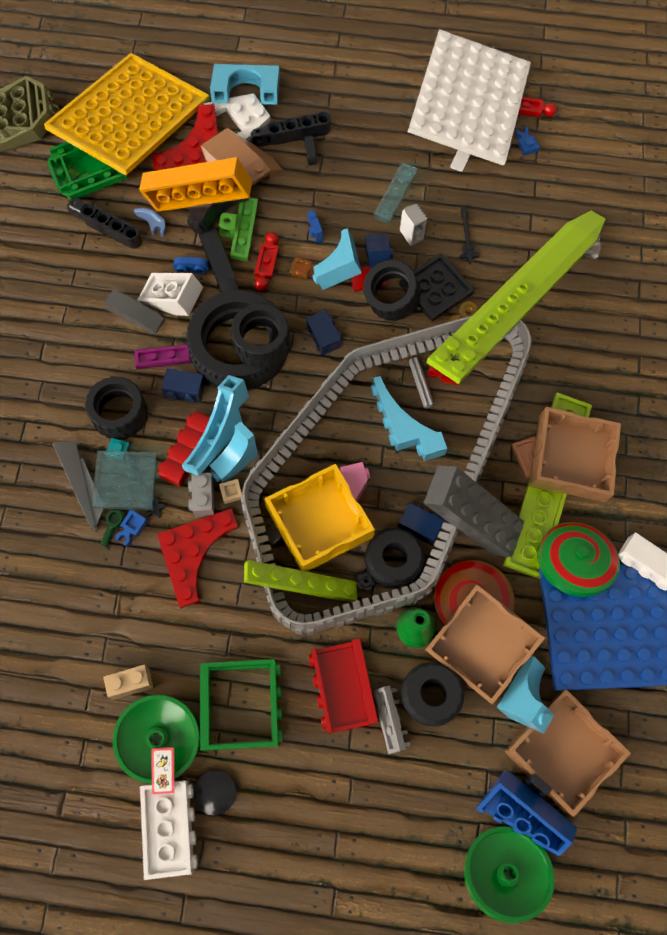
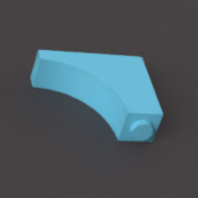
[313,228,361,290]
[209,422,258,483]
[497,656,554,733]

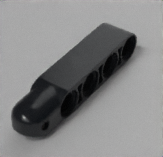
[250,112,331,147]
[67,198,142,249]
[198,228,240,293]

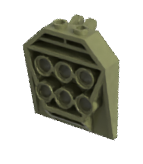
[0,76,60,152]

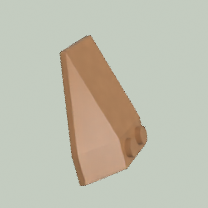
[201,128,283,208]

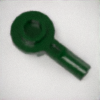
[100,509,125,547]

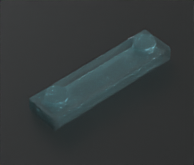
[374,162,417,224]

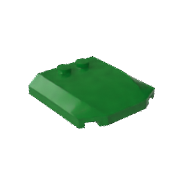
[47,142,128,200]

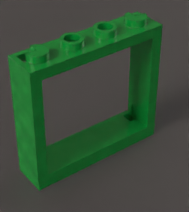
[200,659,283,751]

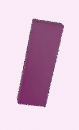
[134,345,191,369]

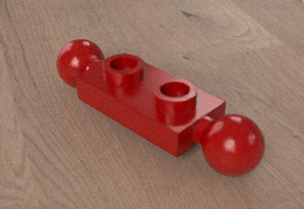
[518,97,557,118]
[254,232,279,291]

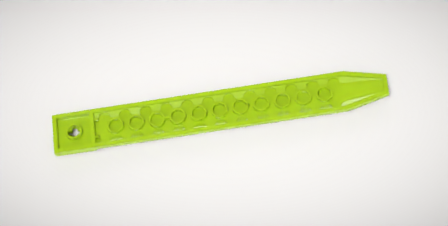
[427,211,605,384]

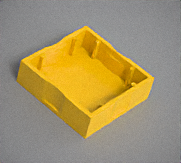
[265,464,375,572]

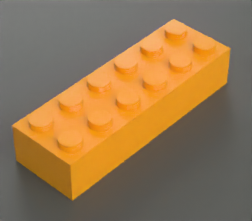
[139,157,252,212]

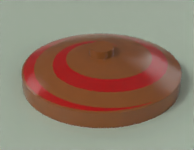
[433,560,515,626]

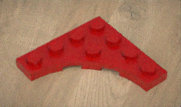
[152,104,218,171]
[157,509,238,609]

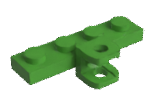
[219,197,258,261]

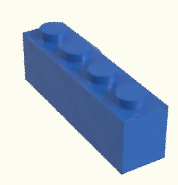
[476,769,577,856]

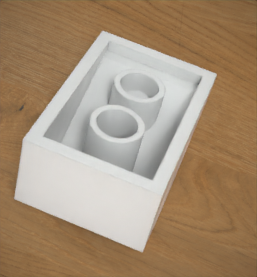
[137,273,203,316]

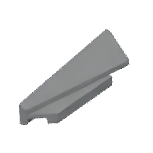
[52,441,106,532]

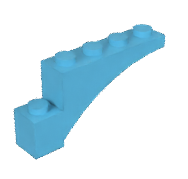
[182,375,249,476]
[371,376,447,461]

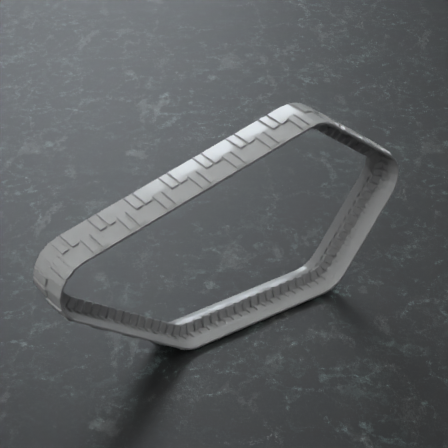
[241,315,532,635]

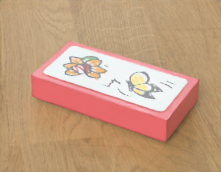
[152,747,175,794]

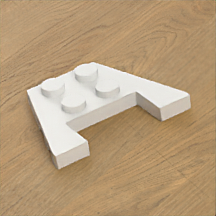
[203,94,271,141]

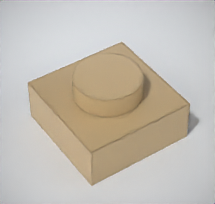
[219,479,242,504]

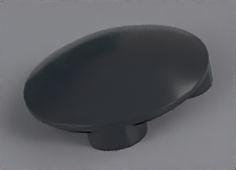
[193,770,236,816]

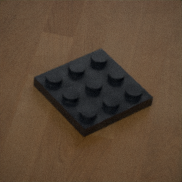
[399,253,474,322]

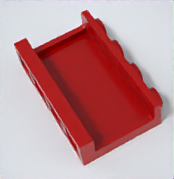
[308,638,378,734]

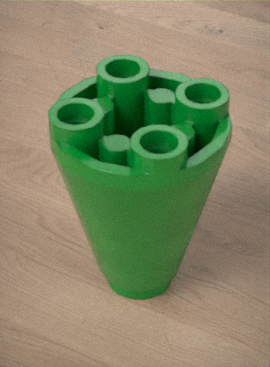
[396,607,436,648]

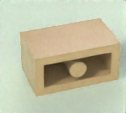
[103,665,154,700]

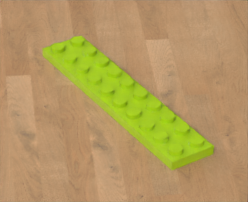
[503,392,592,579]

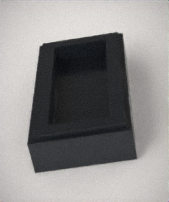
[521,773,552,796]

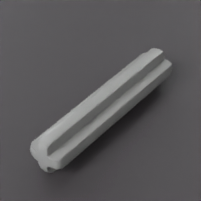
[409,357,434,408]

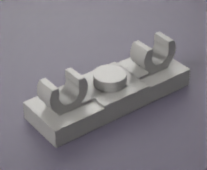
[373,686,411,754]

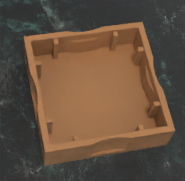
[529,407,621,502]
[426,584,545,705]
[504,689,631,817]

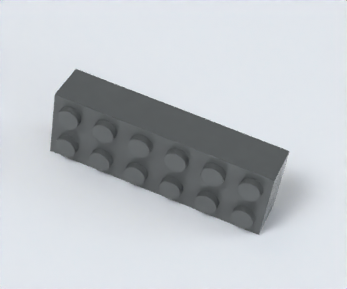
[424,466,524,558]

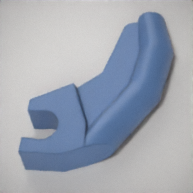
[134,207,166,237]

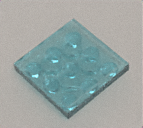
[92,451,157,510]

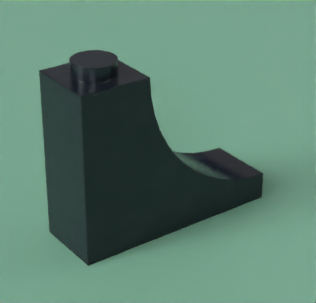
[187,198,249,233]

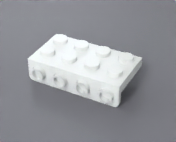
[140,780,198,880]

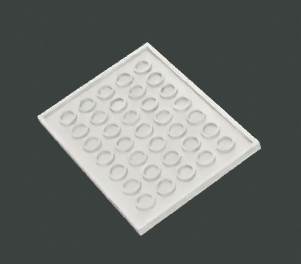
[408,29,531,166]

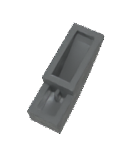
[104,289,164,334]

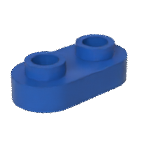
[173,257,209,275]

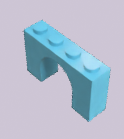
[210,64,280,105]

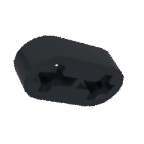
[304,135,317,166]

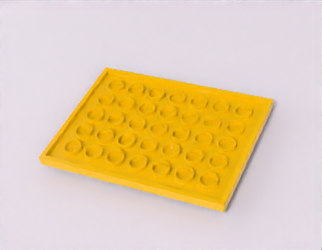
[44,53,209,175]

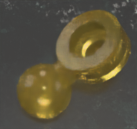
[449,301,478,322]

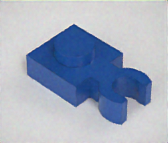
[515,126,540,156]
[307,210,323,243]
[115,509,149,546]

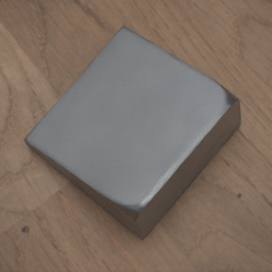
[261,523,284,548]

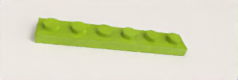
[244,560,357,603]

